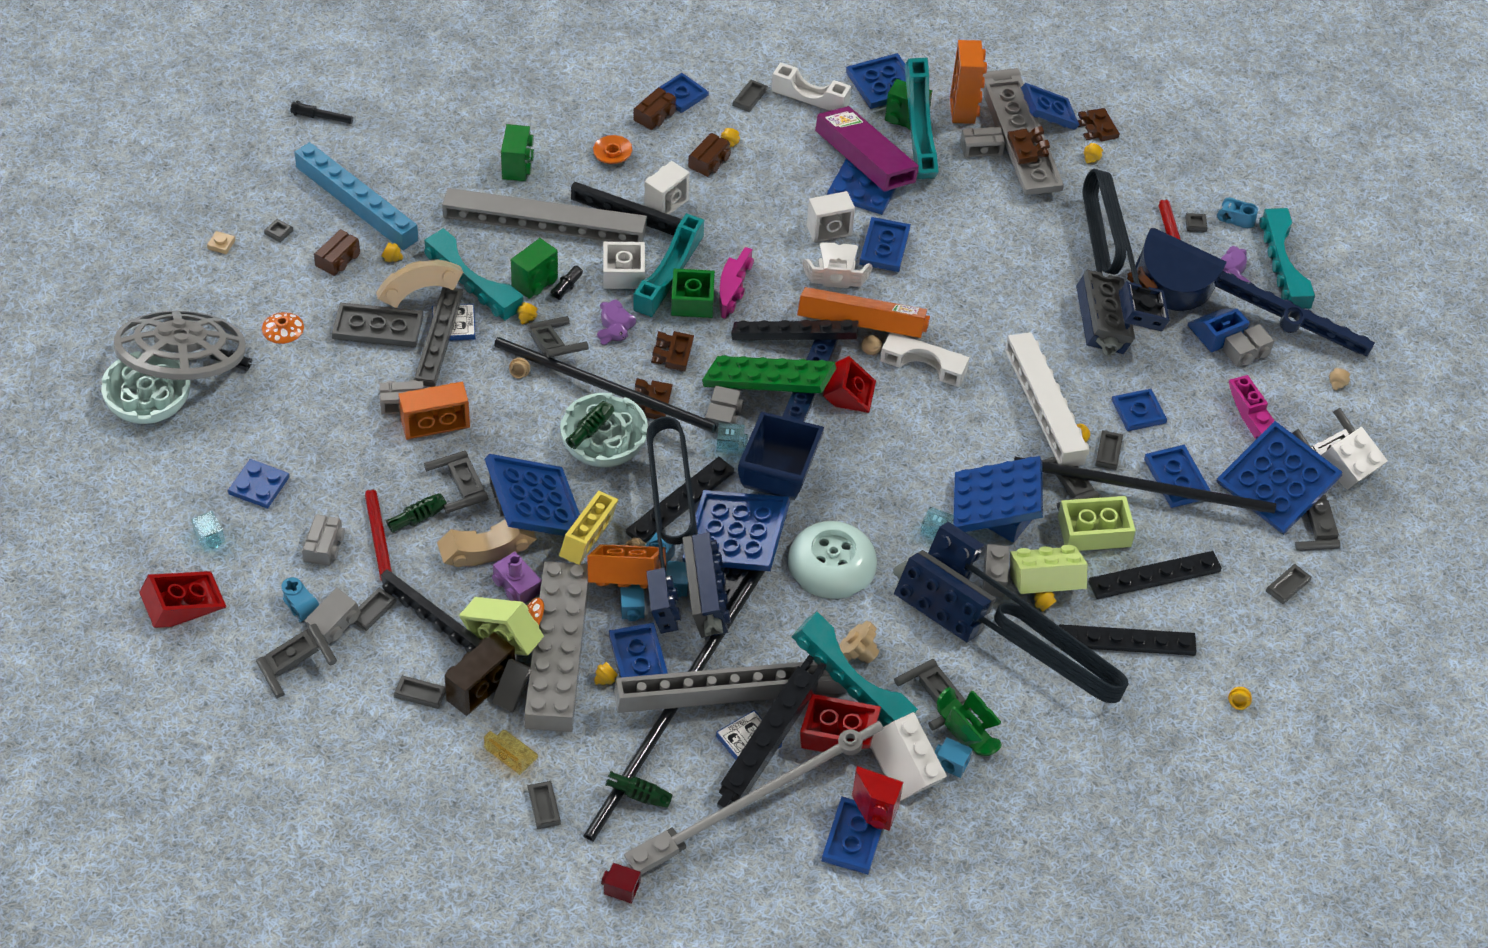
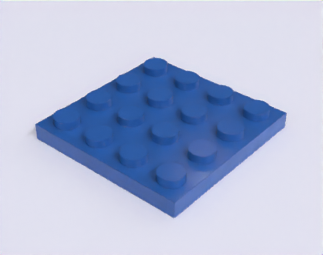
[1217,421,1342,535]
[484,454,580,536]
[953,456,1043,532]
[682,490,790,572]

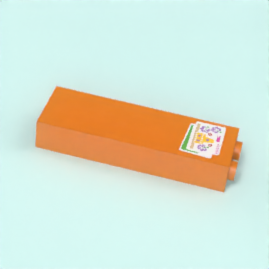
[797,287,930,338]

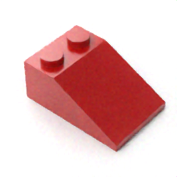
[139,571,226,628]
[800,694,881,752]

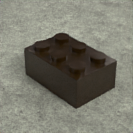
[444,632,515,716]

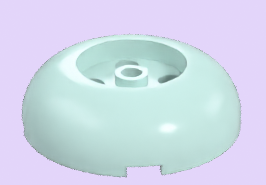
[101,351,190,424]
[560,393,648,467]
[788,521,877,599]

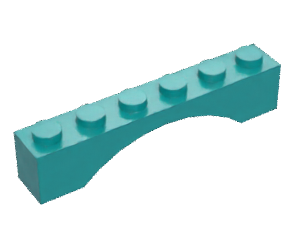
[905,57,939,179]
[1259,208,1315,309]
[633,213,705,317]
[424,228,524,321]
[791,611,918,727]

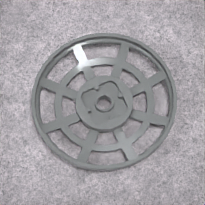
[114,311,245,380]

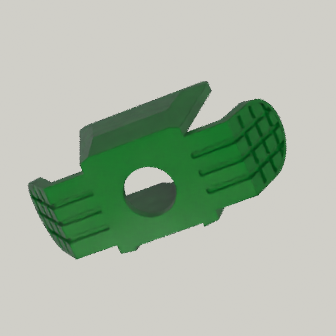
[937,687,1002,756]

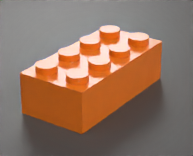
[950,40,987,124]

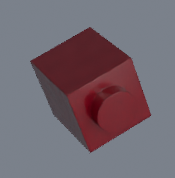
[601,863,641,904]

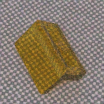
[484,730,538,775]

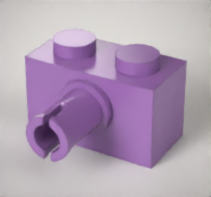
[492,552,542,604]

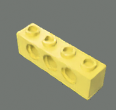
[559,490,619,565]

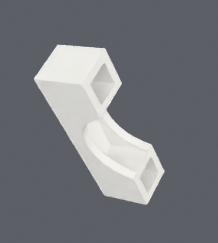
[771,62,851,111]
[880,332,970,387]

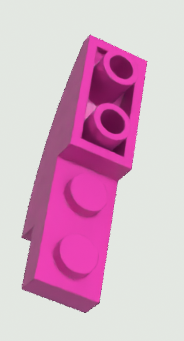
[719,247,754,319]
[1228,375,1275,439]

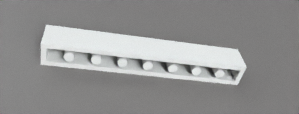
[1005,332,1090,467]

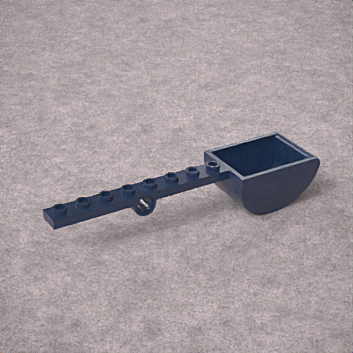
[1135,228,1375,357]
[738,340,838,501]

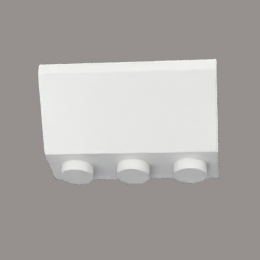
[870,712,947,801]

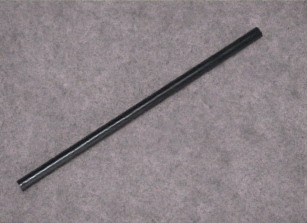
[494,337,718,433]
[1014,456,1276,514]

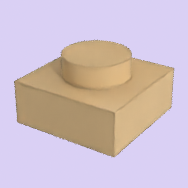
[207,231,235,254]

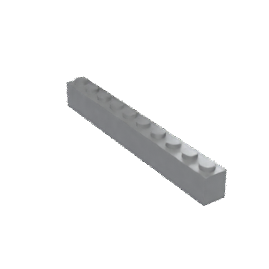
[442,188,647,242]
[614,658,849,713]

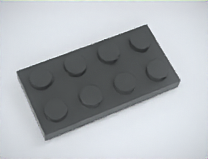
[332,302,424,348]

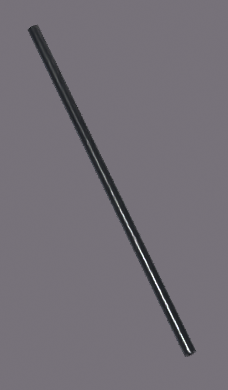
[584,570,765,842]

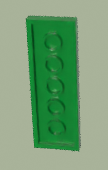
[702,355,836,393]

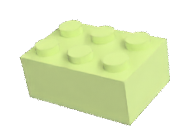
[1057,496,1136,551]
[1010,545,1088,594]
[459,597,544,656]

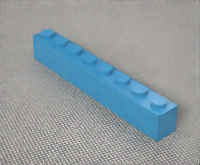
[294,142,419,251]

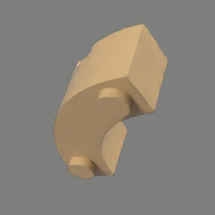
[376,260,463,308]
[437,519,537,567]

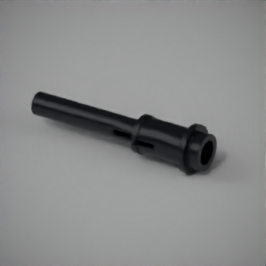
[290,101,353,124]

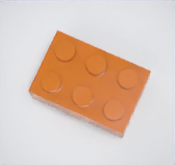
[398,381,470,440]
[587,544,666,588]

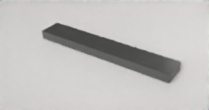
[414,287,463,387]

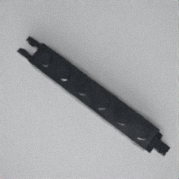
[717,655,827,809]

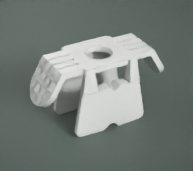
[803,242,872,288]

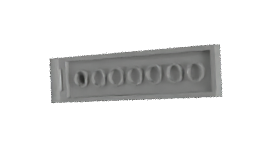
[982,68,1064,195]

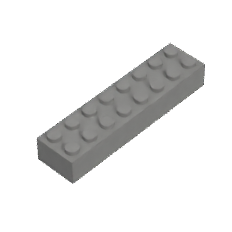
[525,561,589,732]

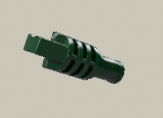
[566,401,614,449]
[386,493,447,533]
[605,771,673,808]

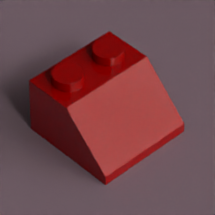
[823,356,876,413]
[852,766,904,831]

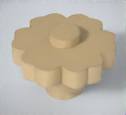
[839,621,879,664]

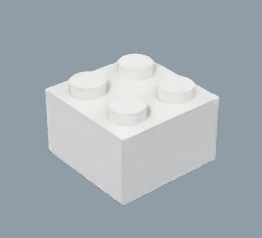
[644,161,690,215]
[806,191,855,243]
[603,242,645,289]
[1321,427,1388,490]

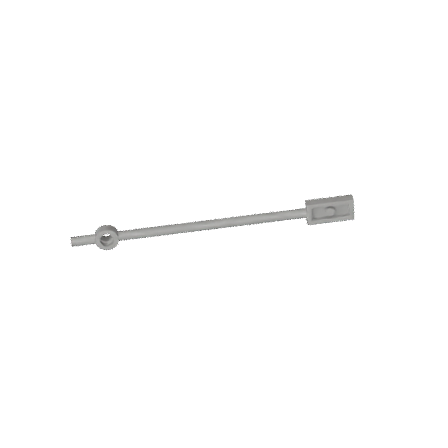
[624,721,884,875]

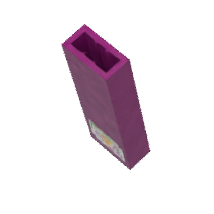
[815,106,919,191]

